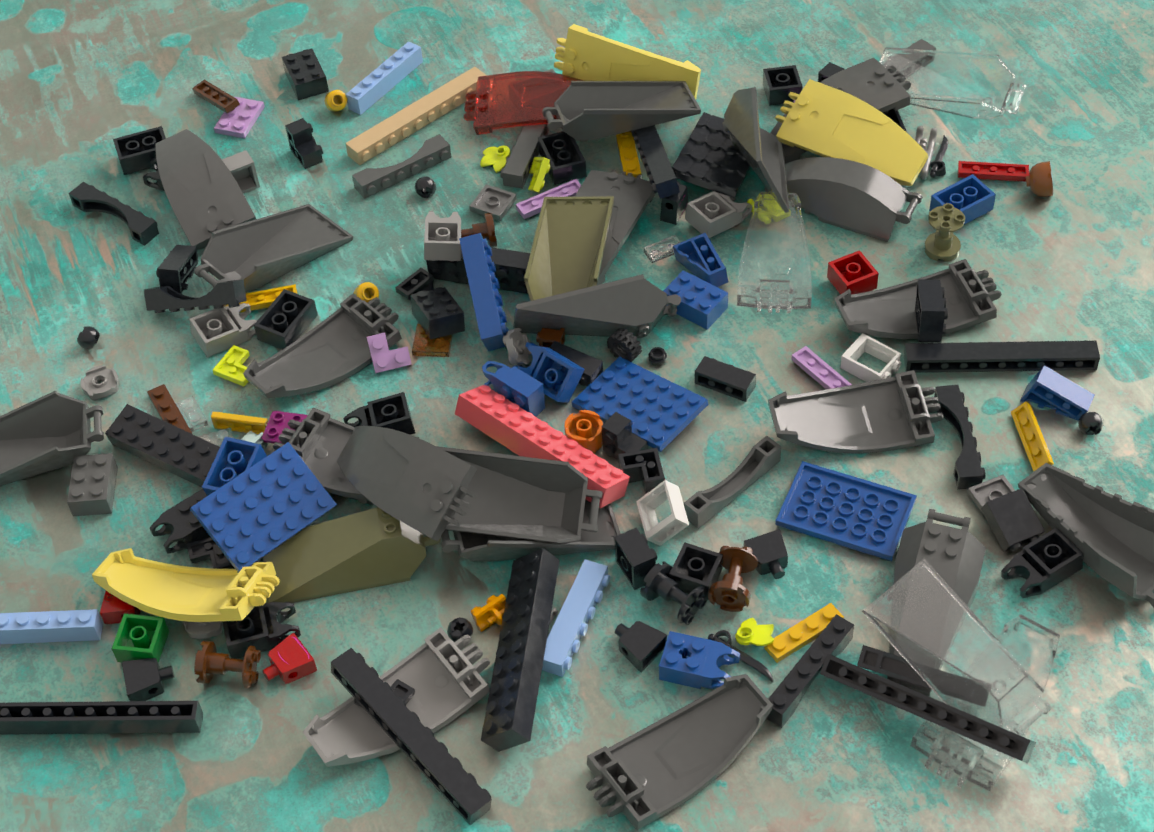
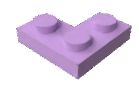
[366,333,412,373]

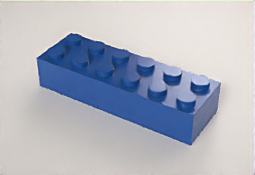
[459,233,509,351]

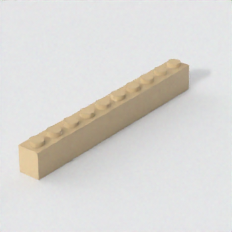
[345,67,489,165]

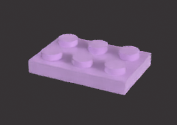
[214,97,265,138]

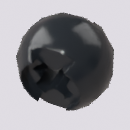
[415,176,436,198]
[77,326,100,349]
[1078,412,1104,435]
[447,617,473,642]

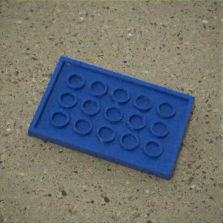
[571,357,708,452]
[190,442,337,573]
[775,461,917,561]

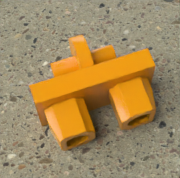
[471,594,506,632]

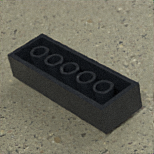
[426,247,530,294]

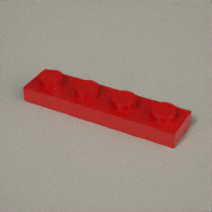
[958,161,1029,182]

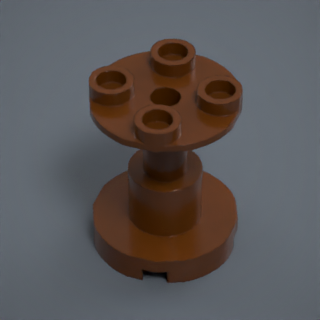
[461,213,497,247]
[708,546,758,612]
[194,641,261,688]

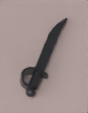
[930,135,948,178]
[708,630,774,682]

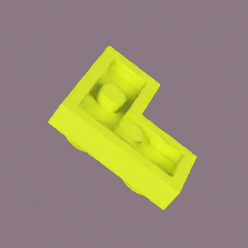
[528,157,550,192]
[213,345,250,387]

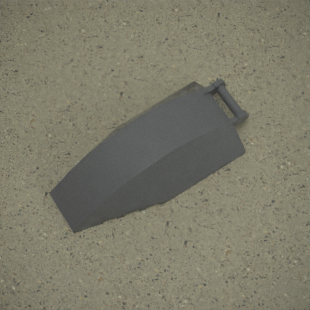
[764,157,923,242]

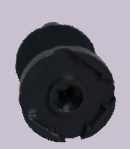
[640,561,707,625]

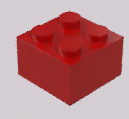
[827,250,879,295]

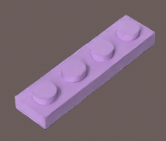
[516,179,581,219]
[791,346,852,390]

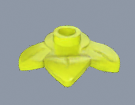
[480,145,511,173]
[735,618,774,646]

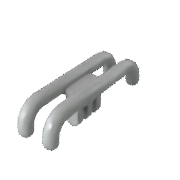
[915,126,937,180]

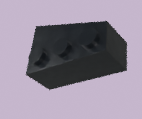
[156,245,198,294]

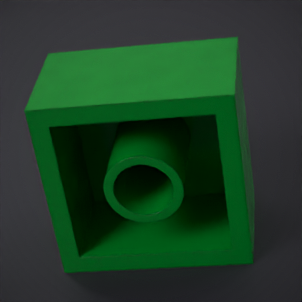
[111,613,169,663]

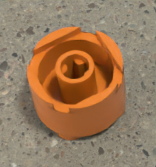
[564,410,603,454]

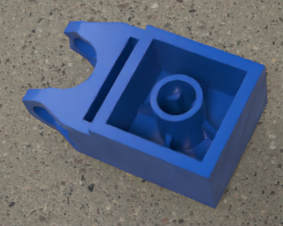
[515,342,585,403]
[482,361,545,417]
[659,631,740,689]

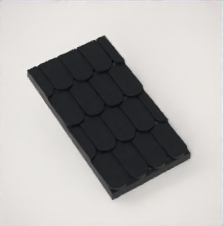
[672,112,751,198]

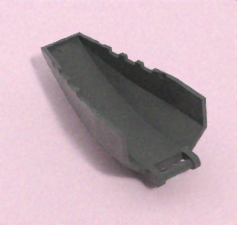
[1018,463,1154,608]
[887,509,986,696]

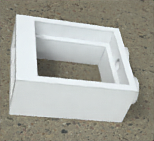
[840,333,901,382]
[636,480,689,546]

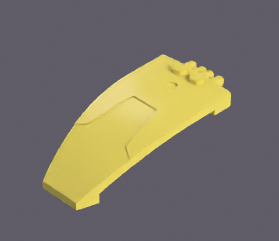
[554,24,701,100]
[775,79,929,186]
[92,548,280,622]

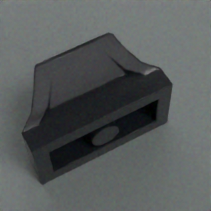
[395,268,434,300]

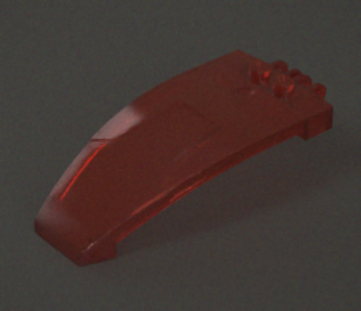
[463,71,583,135]

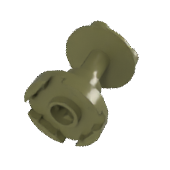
[925,203,965,262]

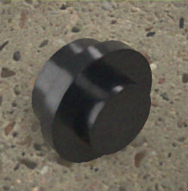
[648,347,667,365]

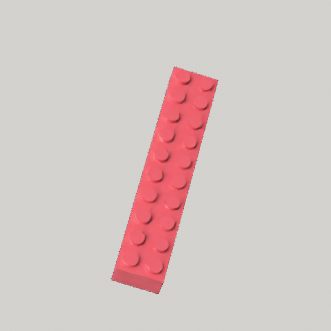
[455,385,630,509]

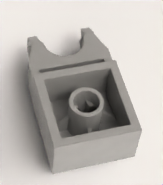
[685,191,752,238]
[424,211,461,261]
[189,303,258,358]

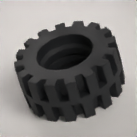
[607,328,642,362]

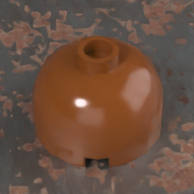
[1026,161,1053,197]

